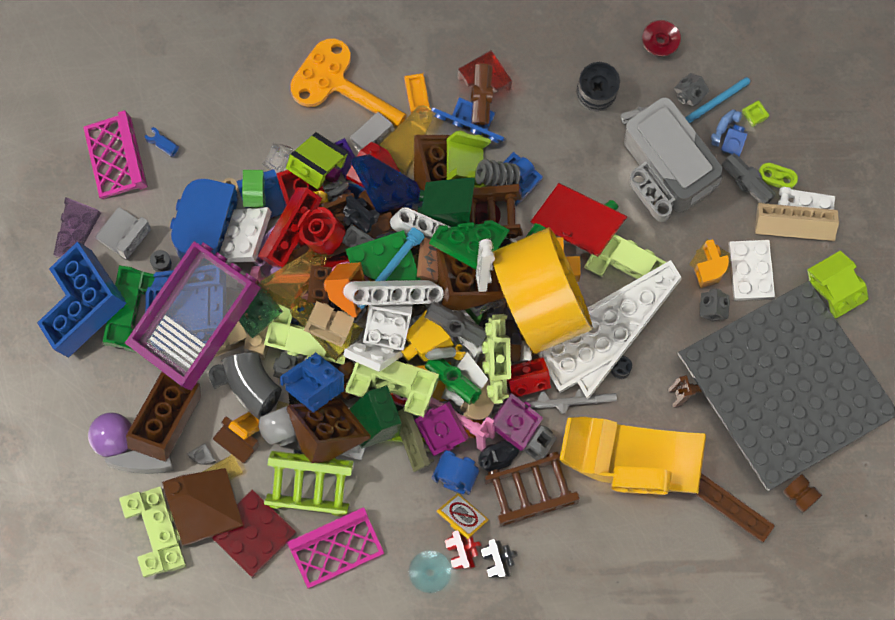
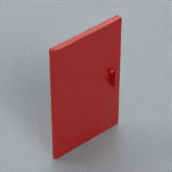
[530,183,627,257]

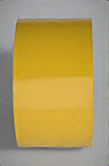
[493,227,593,354]

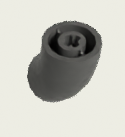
[221,352,282,420]

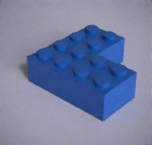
[37,241,127,358]

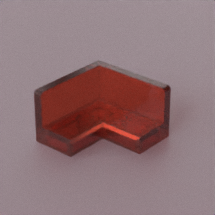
[458,50,512,93]

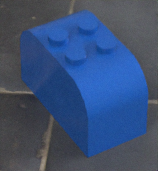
[170,179,239,267]

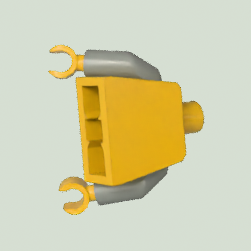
[401,310,466,361]

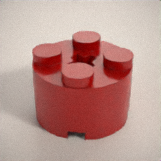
[298,207,346,255]

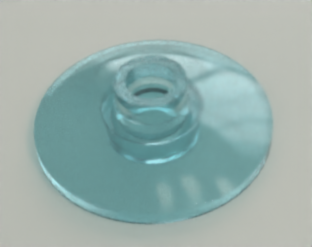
[409,551,451,593]

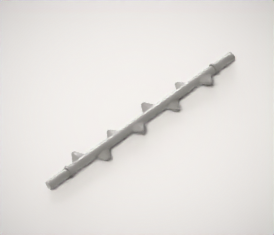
[413,389,617,420]

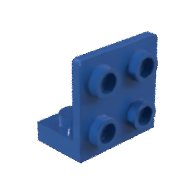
[236,169,286,218]

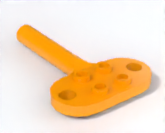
[291,39,407,128]

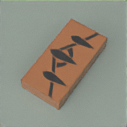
[417,238,438,283]

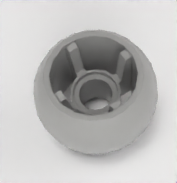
[259,406,297,447]

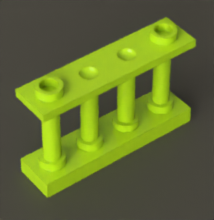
[264,451,354,516]

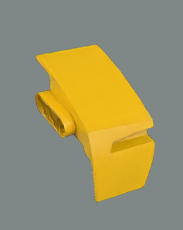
[560,417,706,495]

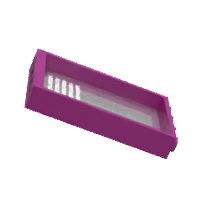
[125,241,261,390]

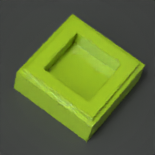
[742,100,770,127]

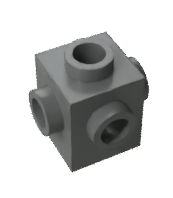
[674,73,710,106]
[700,289,730,322]

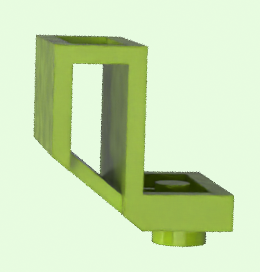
[807,250,869,319]

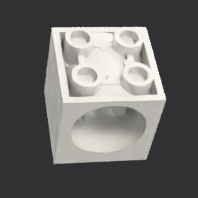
[363,292,412,351]

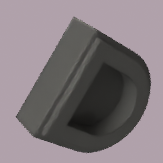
[209,364,228,389]

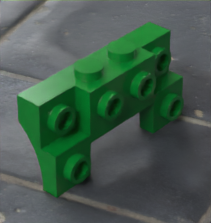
[103,265,155,352]

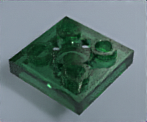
[227,280,283,338]

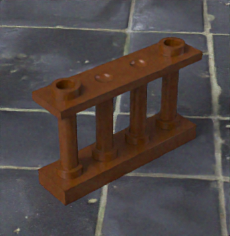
[469,184,523,239]
[484,452,580,527]

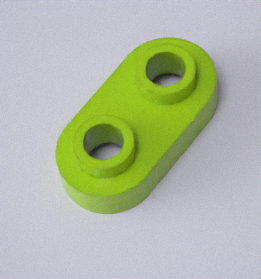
[758,163,798,189]

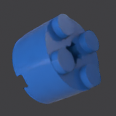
[432,450,479,495]

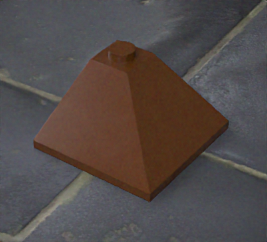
[414,135,451,199]
[436,248,505,310]
[287,398,371,464]
[162,468,243,546]

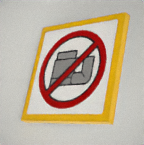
[436,493,489,539]

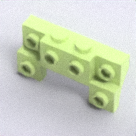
[584,234,676,279]
[264,303,354,364]
[482,314,511,403]
[346,361,439,417]
[119,486,186,578]

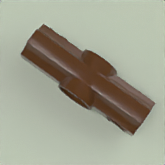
[471,63,493,125]

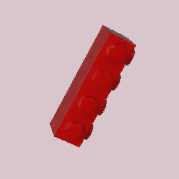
[257,187,322,268]

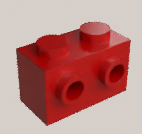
[507,357,551,397]

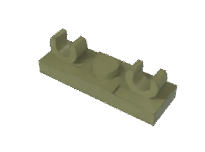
[398,408,435,472]

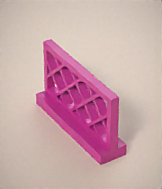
[83,110,148,199]
[287,507,384,588]

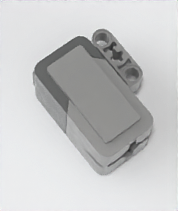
[624,98,723,222]

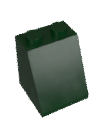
[417,177,475,227]
[349,385,402,449]

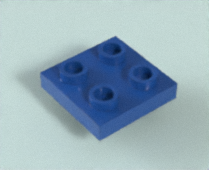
[495,152,543,207]

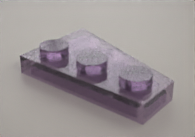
[53,197,101,259]

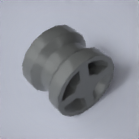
[150,250,172,272]

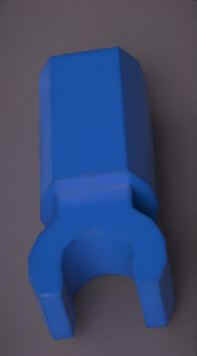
[145,127,179,157]

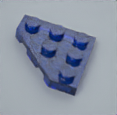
[350,154,421,213]

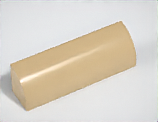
[755,203,839,241]

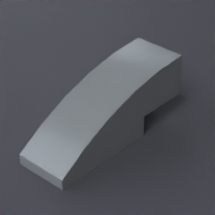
[105,451,174,474]

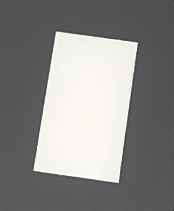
[457,352,488,389]

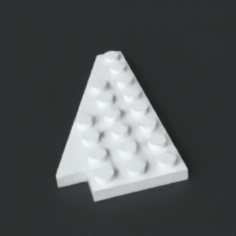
[537,260,681,399]

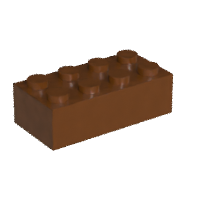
[126,372,201,462]

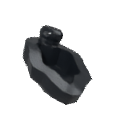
[478,440,520,471]

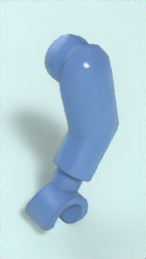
[711,110,742,147]

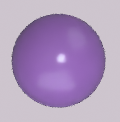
[88,412,131,458]

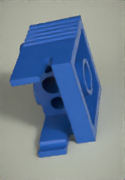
[280,352,344,413]

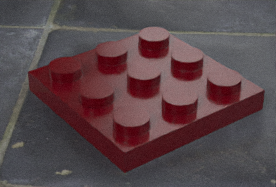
[211,490,297,578]

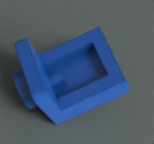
[721,124,748,157]

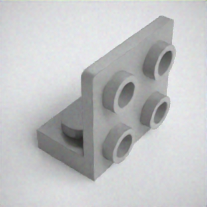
[95,207,151,260]

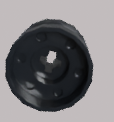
[576,61,620,111]

